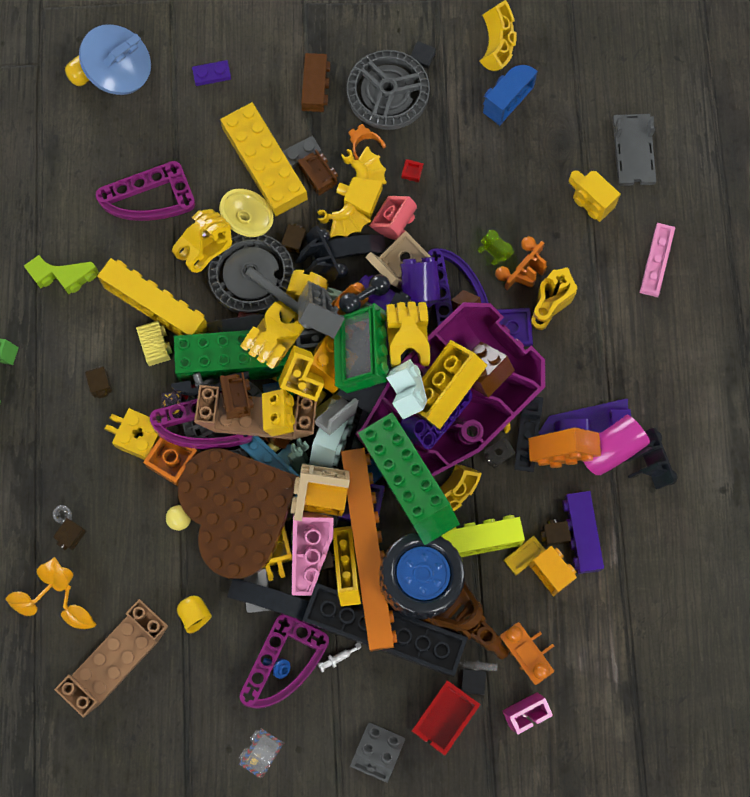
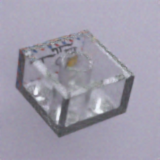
[239,728,285,778]

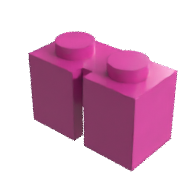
[502,692,553,735]

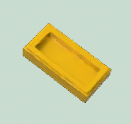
[503,536,546,576]

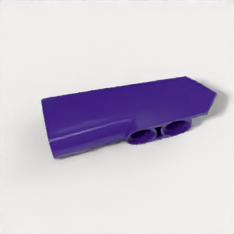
[538,399,631,435]

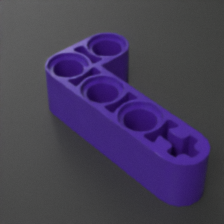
[401,390,472,449]

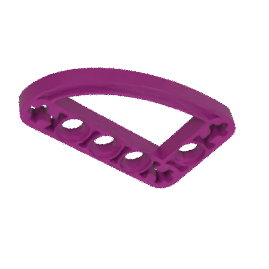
[96,161,195,221]
[150,392,254,449]
[240,615,329,709]

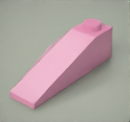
[292,512,334,596]

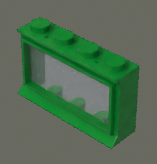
[334,303,389,393]

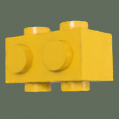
[262,389,295,437]

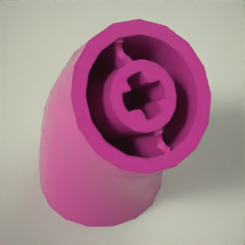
[583,415,650,475]

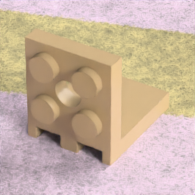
[366,231,431,290]
[291,464,350,521]

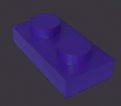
[192,60,231,86]

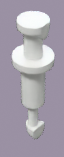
[318,643,361,672]

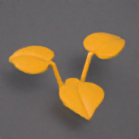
[6,557,96,629]

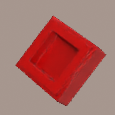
[401,159,424,182]

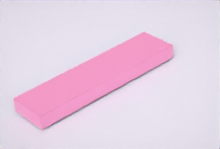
[639,223,675,297]

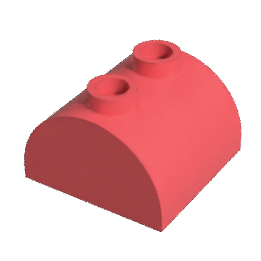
[369,196,417,240]

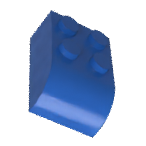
[483,65,538,126]

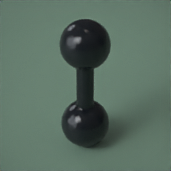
[339,274,390,314]

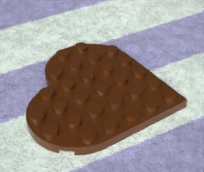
[178,448,299,579]

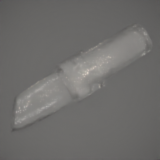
[459,661,498,672]

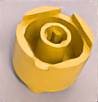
[286,270,328,302]

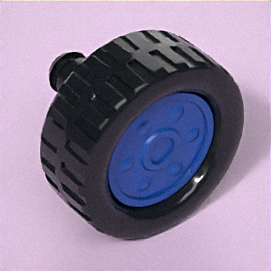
[379,533,465,619]

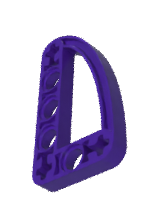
[428,248,489,326]

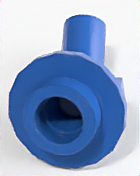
[263,658,291,679]

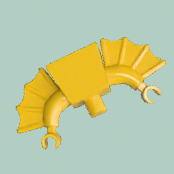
[317,146,387,238]

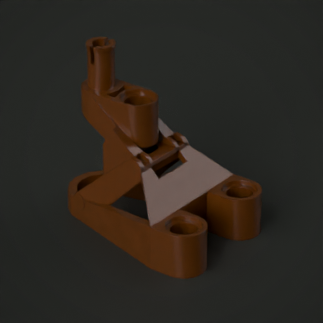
[418,582,509,659]

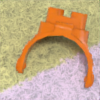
[348,124,386,160]

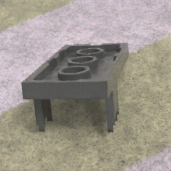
[613,114,656,186]

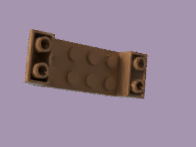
[194,385,317,440]
[54,599,168,718]

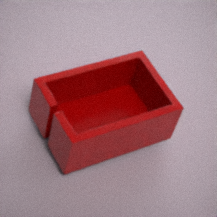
[411,680,481,756]

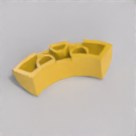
[480,0,516,71]
[440,464,482,511]

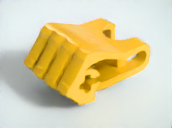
[172,209,232,273]
[531,267,577,330]
[240,302,304,369]
[386,302,430,368]

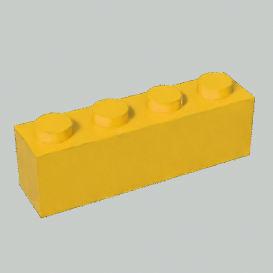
[333,526,361,607]

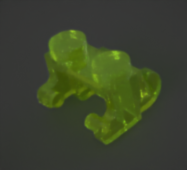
[478,230,515,266]

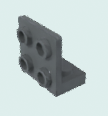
[350,723,405,783]

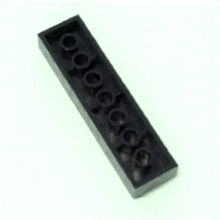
[302,583,468,677]

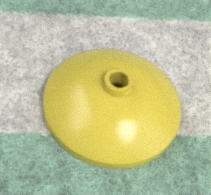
[219,189,273,237]

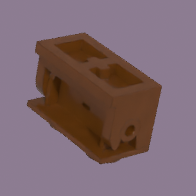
[298,149,338,196]
[220,372,254,419]

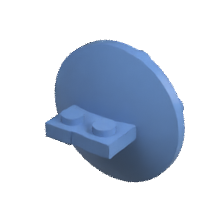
[79,25,151,95]

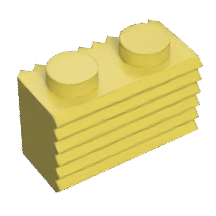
[136,321,172,366]

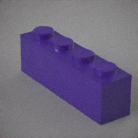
[562,491,604,574]

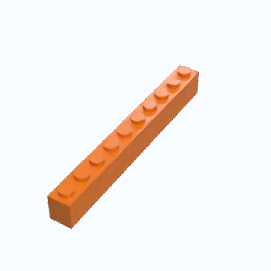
[341,448,397,651]

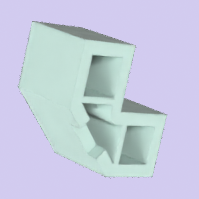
[386,359,427,419]

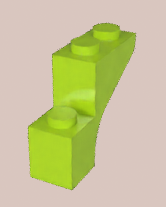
[24,255,99,294]

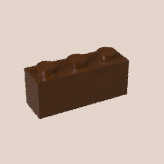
[301,53,331,112]

